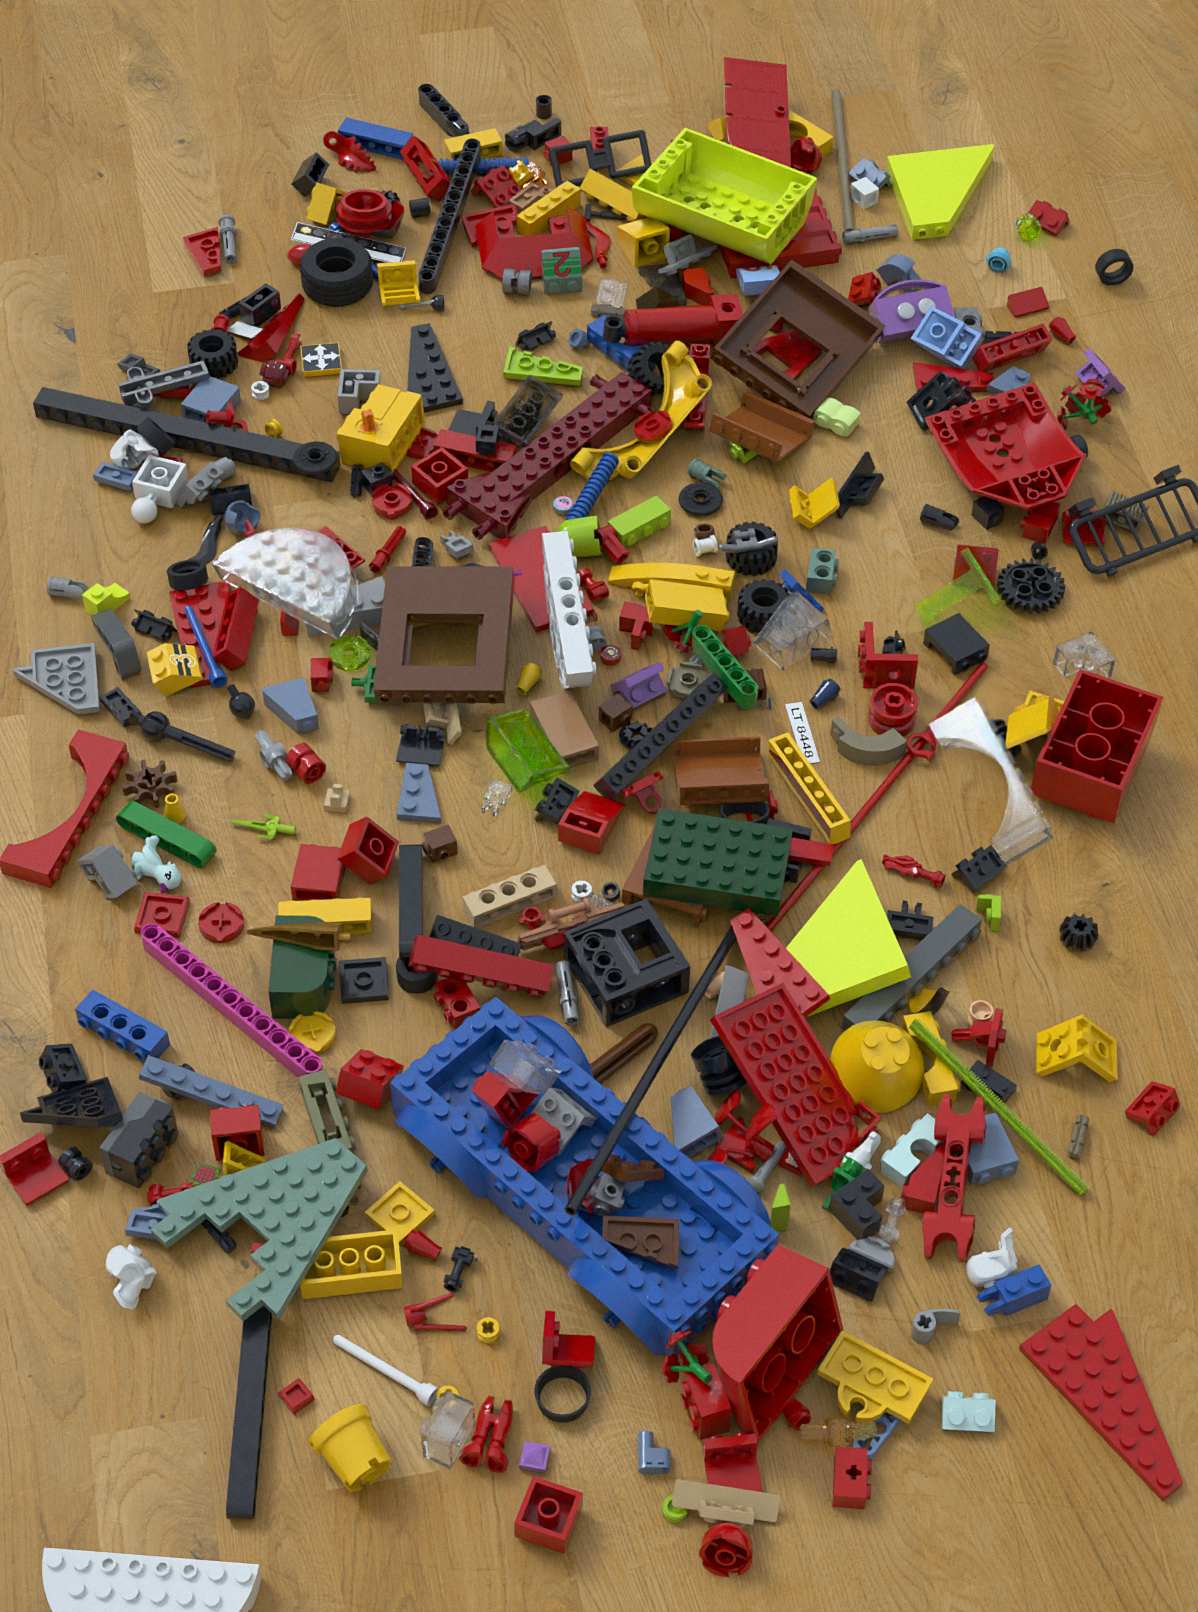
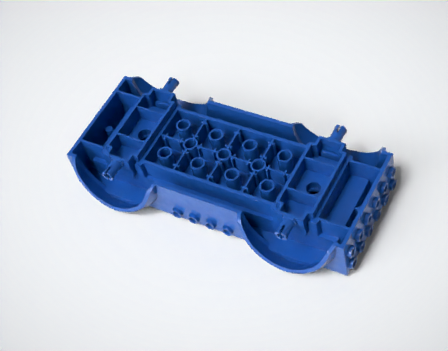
[390,997,779,1356]

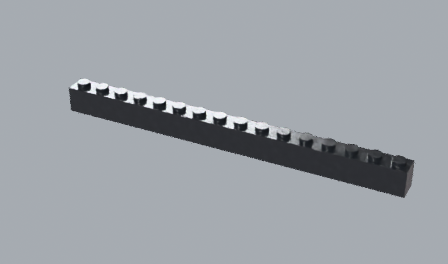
[33,387,340,482]

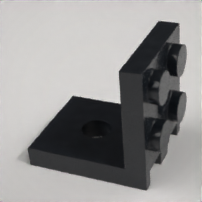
[906,371,977,431]

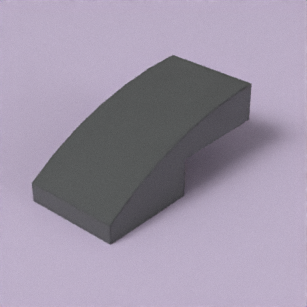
[117,353,160,376]

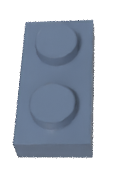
[93,462,138,491]

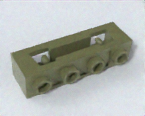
[299,1069,356,1152]

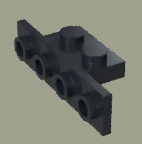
[836,452,884,518]

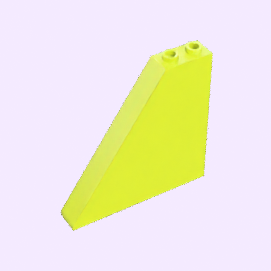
[886,144,994,240]
[786,859,911,1018]

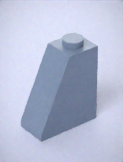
[262,678,319,734]
[670,1086,723,1159]

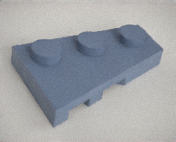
[397,763,441,823]

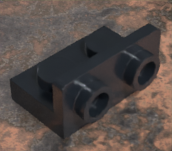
[209,484,252,516]
[534,778,580,825]
[952,845,1007,893]
[39,1043,88,1093]
[961,1060,1017,1105]
[830,1248,888,1301]

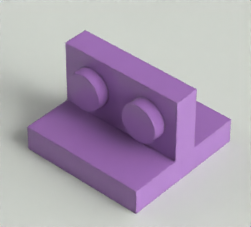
[1076,348,1126,396]
[610,662,667,708]

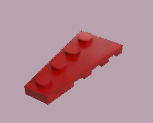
[912,362,994,392]

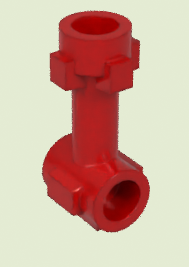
[147,1182,194,1206]

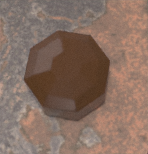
[694,523,715,540]

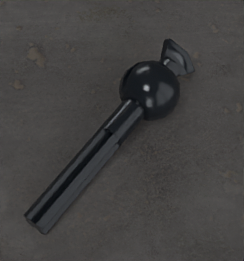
[129,710,236,762]

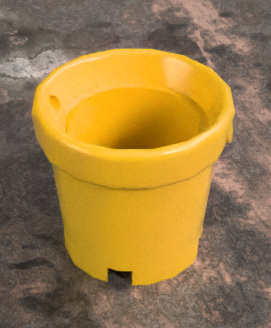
[309,1403,393,1492]

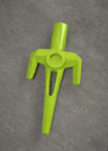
[230,814,296,839]

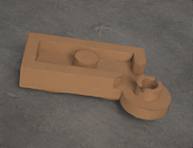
[509,182,553,213]

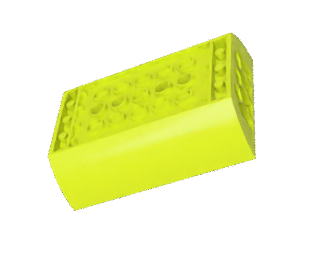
[632,128,817,264]

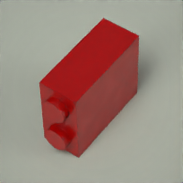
[291,844,346,901]

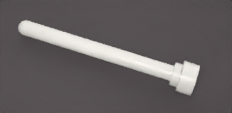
[333,1335,439,1406]

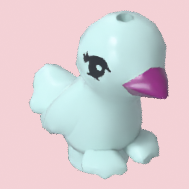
[131,835,182,894]

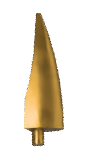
[247,923,352,951]

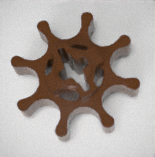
[122,760,178,808]

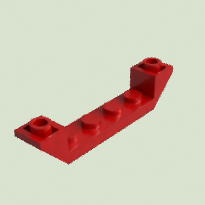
[684,344,710,429]

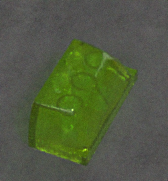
[486,708,569,793]

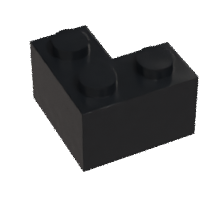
[829,1169,884,1240]

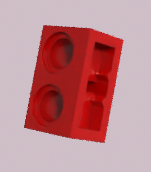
[433,976,480,1030]

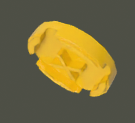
[289,1011,336,1054]

